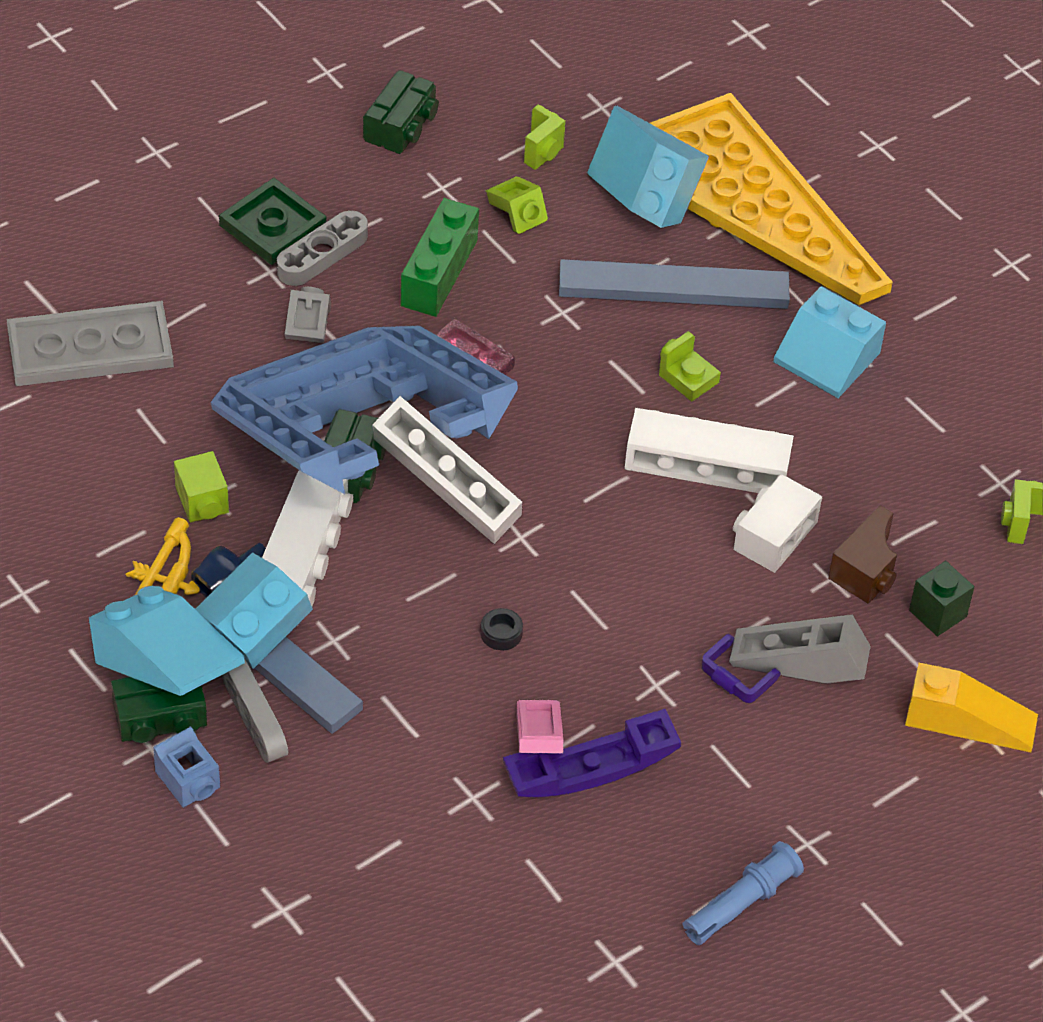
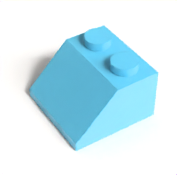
[773,286,886,398]
[195,552,313,669]

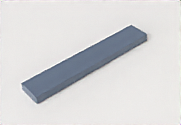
[559,259,790,309]

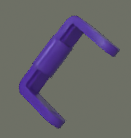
[702,633,781,703]

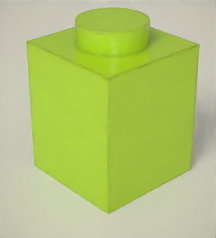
[174,451,229,523]

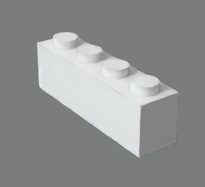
[372,396,522,544]
[625,408,794,493]
[262,470,353,626]

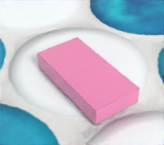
[516,700,563,753]

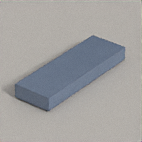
[254,637,363,734]

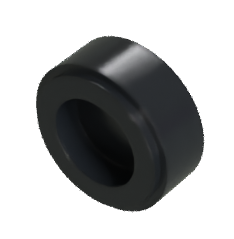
[481,608,523,651]

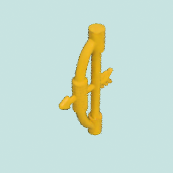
[125,517,200,596]

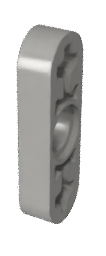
[277,211,368,286]
[222,658,288,763]

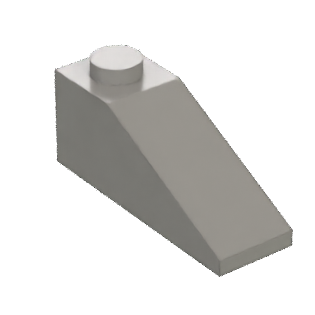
[729,615,871,683]

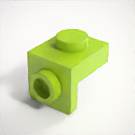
[524,104,565,170]
[1001,479,1043,544]

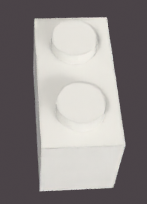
[733,474,822,573]

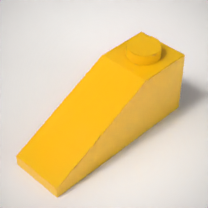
[905,662,1038,753]

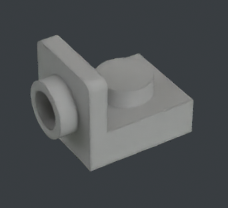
[285,287,332,343]

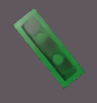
[401,198,479,317]

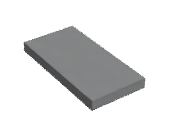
[6,301,174,386]

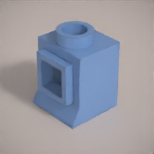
[153,727,220,808]

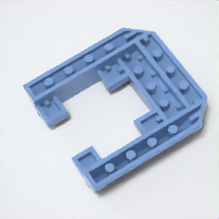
[211,326,518,494]

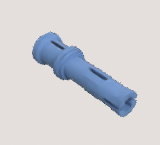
[683,841,804,945]

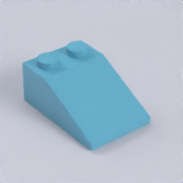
[587,106,709,228]
[89,586,245,696]

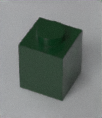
[909,560,975,637]

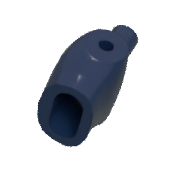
[191,543,266,598]

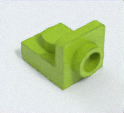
[486,176,548,234]
[659,331,721,402]

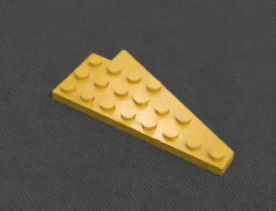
[650,93,893,305]

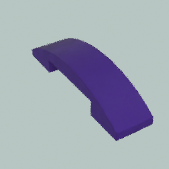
[503,709,681,797]

